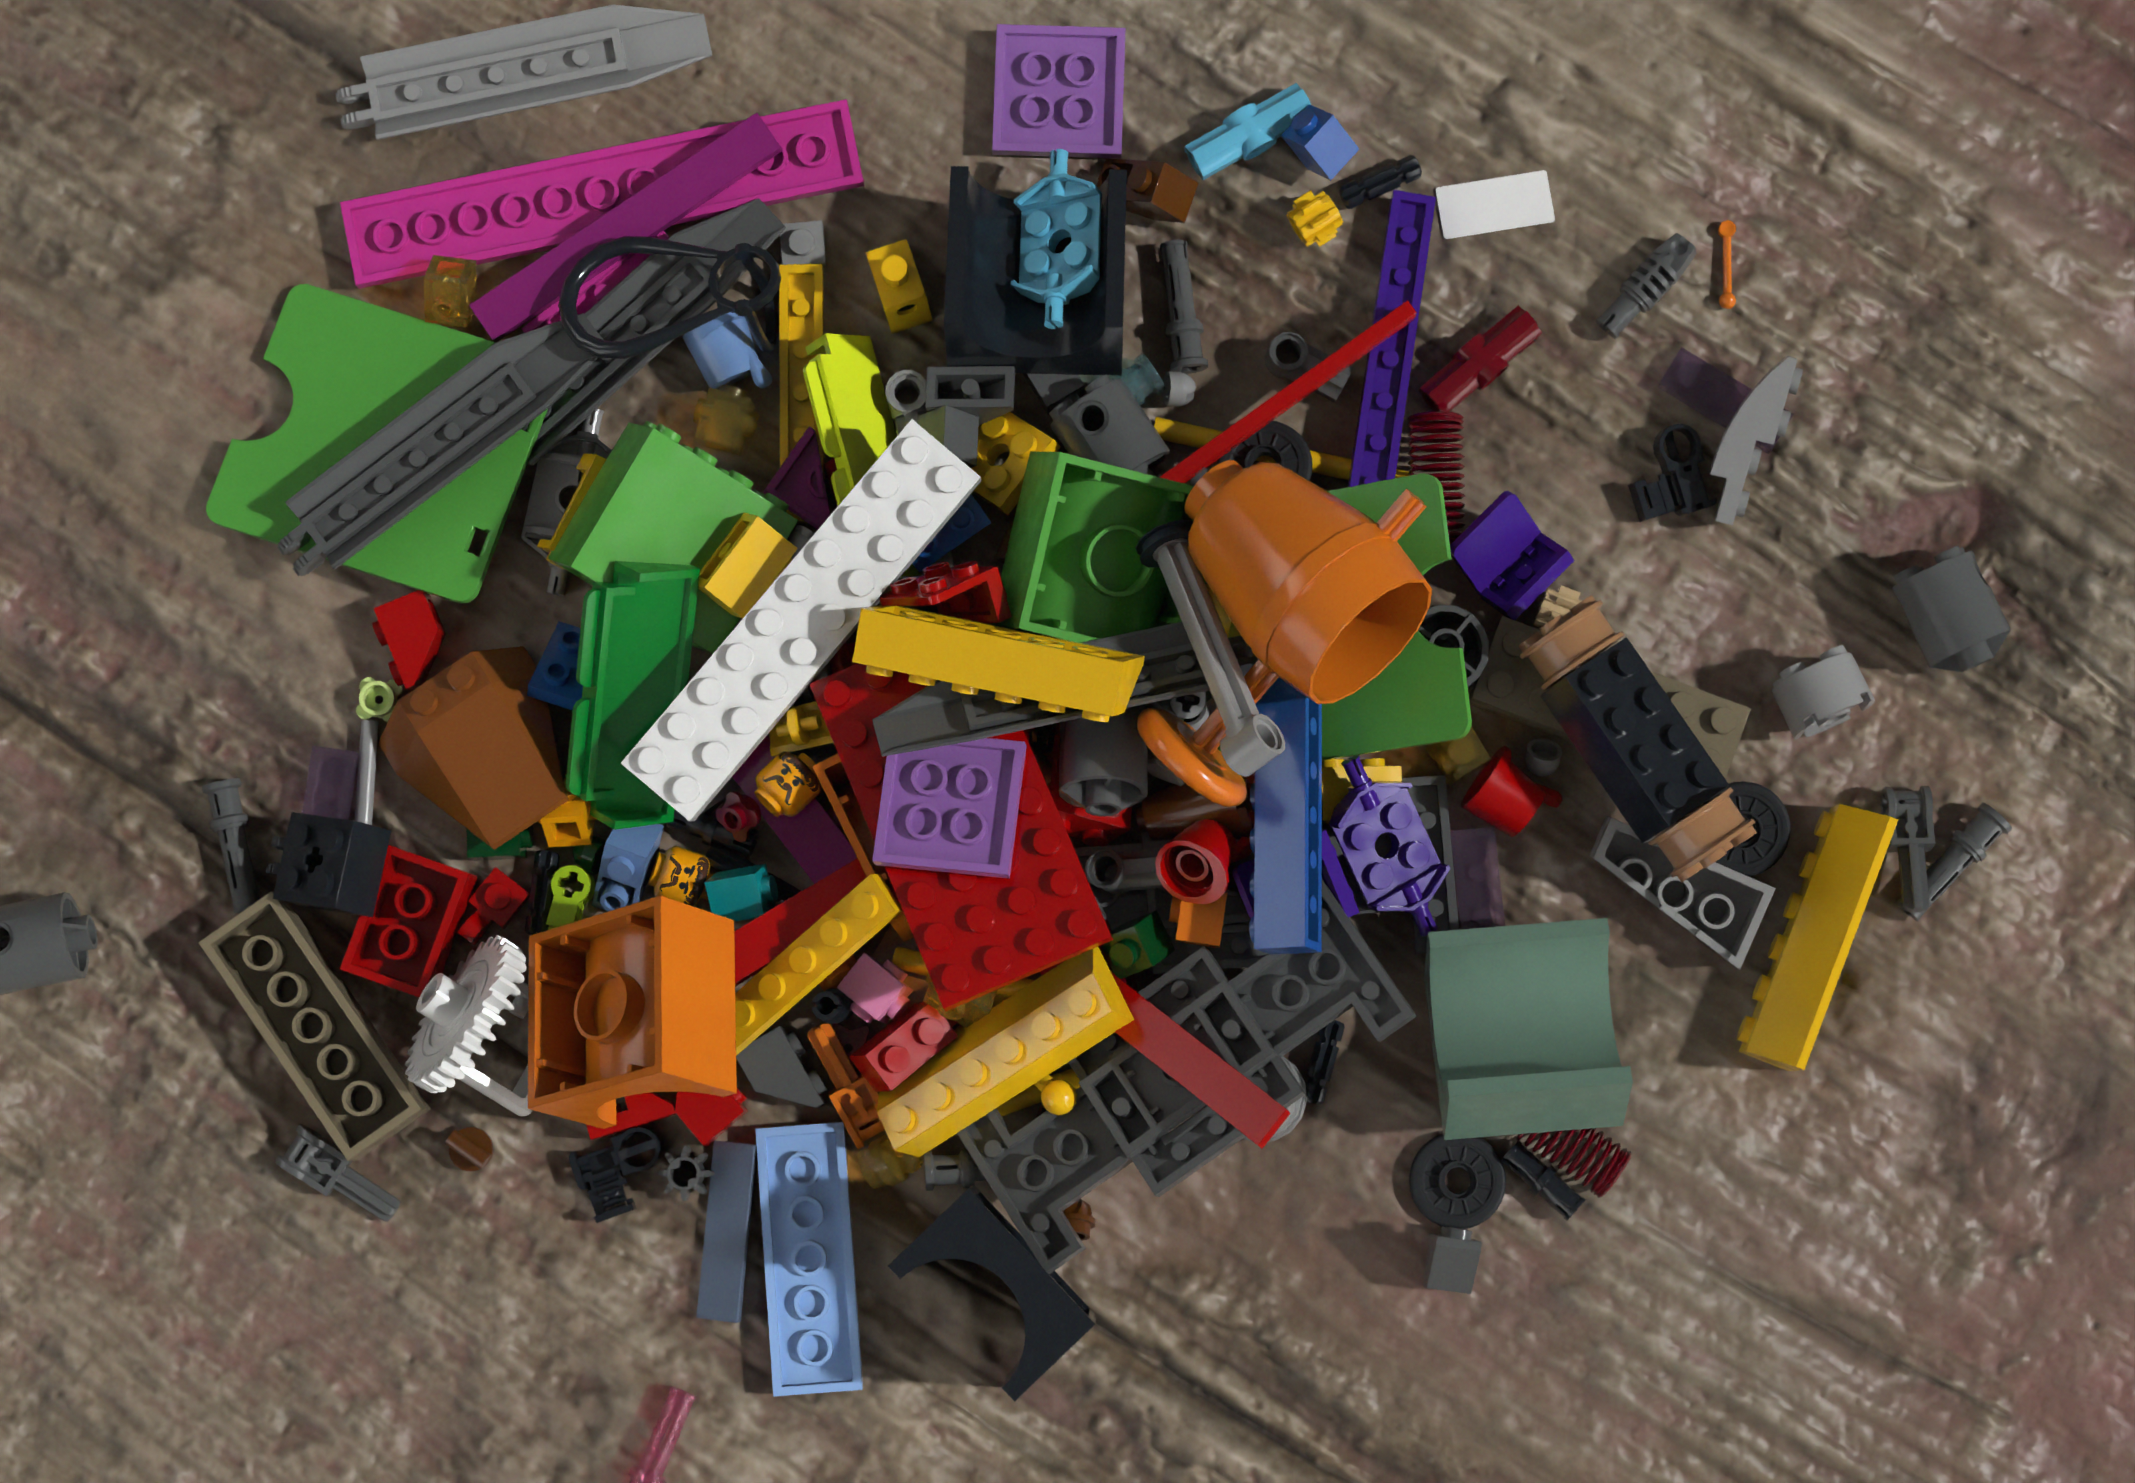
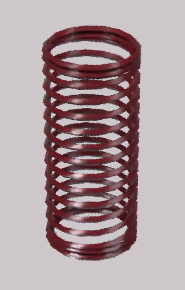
[1407,411,1466,545]
[1516,1128,1632,1198]

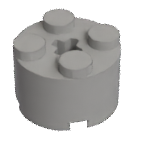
[1771,645,1875,740]

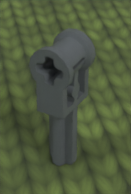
[1880,786,1935,913]
[275,1123,401,1222]

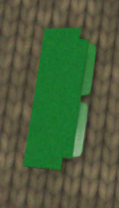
[566,561,700,830]

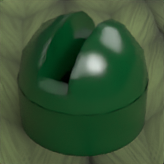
[573,836,606,874]

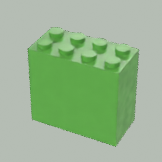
[548,421,798,654]

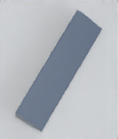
[696,1140,757,1323]

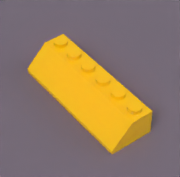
[852,605,1145,722]
[1737,804,1898,1071]
[877,947,1134,1157]

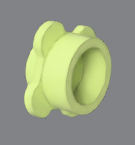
[356,677,403,722]

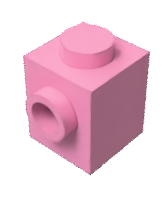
[837,953,913,1024]

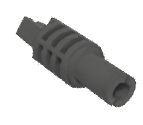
[1596,233,1697,339]

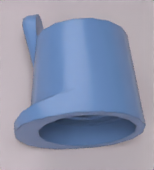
[682,312,772,390]

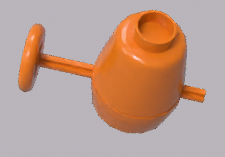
[1137,460,1432,807]

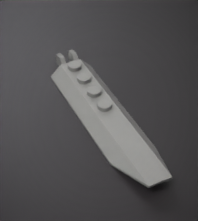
[335,4,713,140]

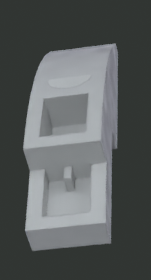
[1709,356,1803,525]

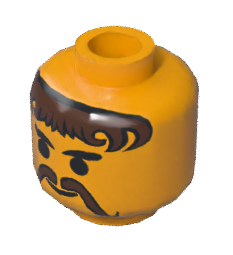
[754,751,821,817]
[648,846,714,907]

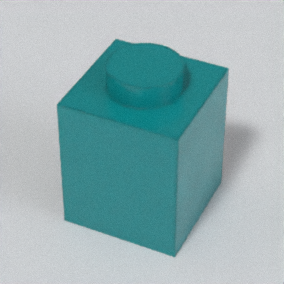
[704,864,778,921]

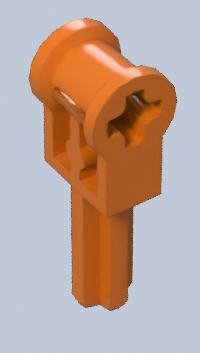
[807,1022,885,1149]

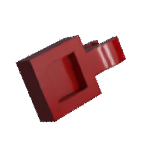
[457,867,530,945]

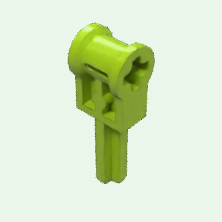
[546,865,596,930]

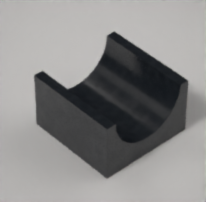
[944,166,1127,376]
[888,1186,1096,1402]

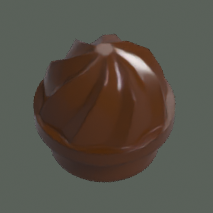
[1063,1199,1096,1241]

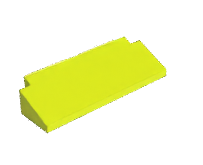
[803,333,921,592]

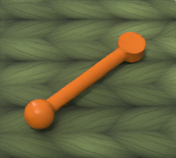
[1718,220,1736,309]

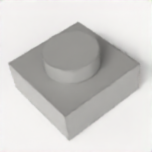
[780,220,827,267]

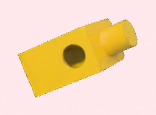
[865,239,933,334]

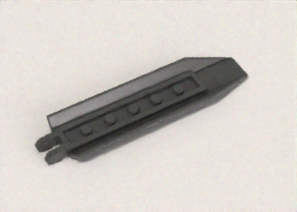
[522,198,786,466]
[278,313,603,576]
[873,622,1258,757]

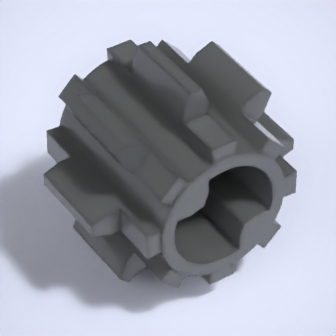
[657,1145,715,1201]

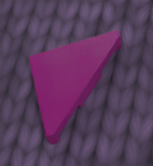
[763,426,831,530]

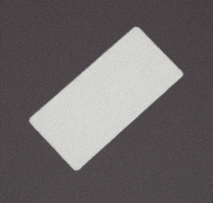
[1436,170,1555,239]

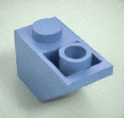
[592,824,664,912]

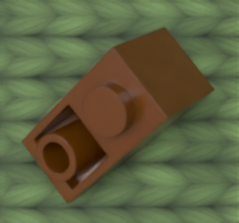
[1097,158,1198,223]

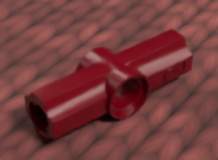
[1419,305,1542,412]

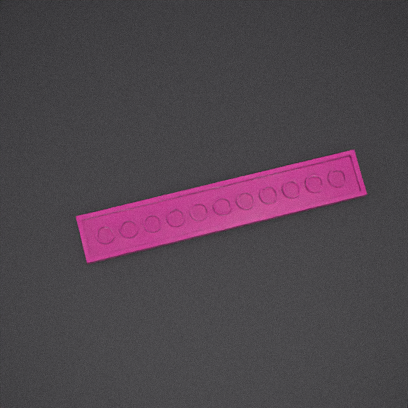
[340,99,865,289]

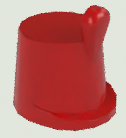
[1461,746,1563,837]
[1155,819,1252,904]

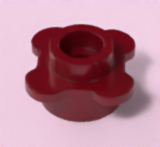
[716,791,761,842]

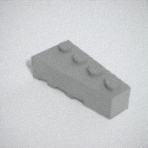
[1589,815,1776,970]

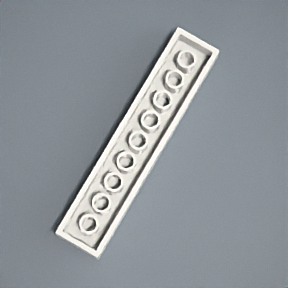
[621,419,981,821]

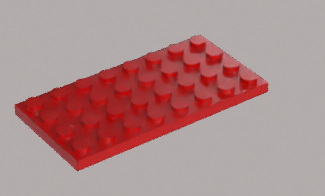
[809,616,1113,1012]

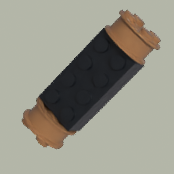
[1518,595,1757,883]

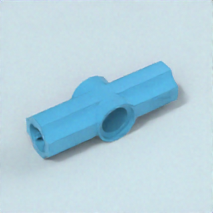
[1184,83,1311,180]

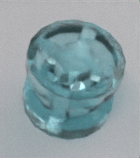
[1114,353,1166,406]

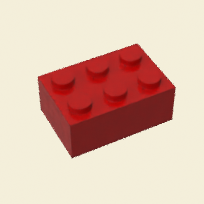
[340,845,478,997]

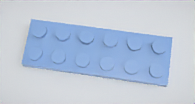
[755,1122,863,1397]

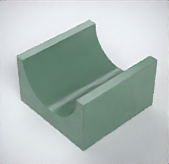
[1424,918,1633,1140]

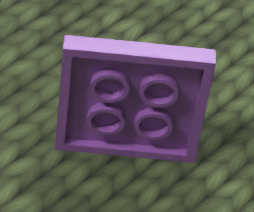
[992,24,1126,158]
[872,738,1027,879]

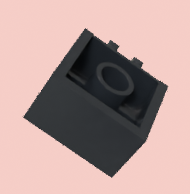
[265,812,391,918]

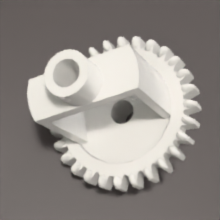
[405,935,532,1117]

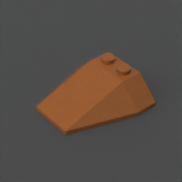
[378,646,568,850]

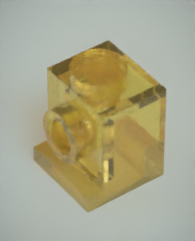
[1426,727,1491,786]

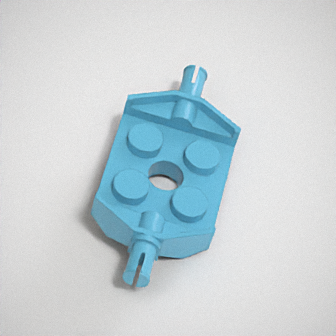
[1011,149,1102,329]

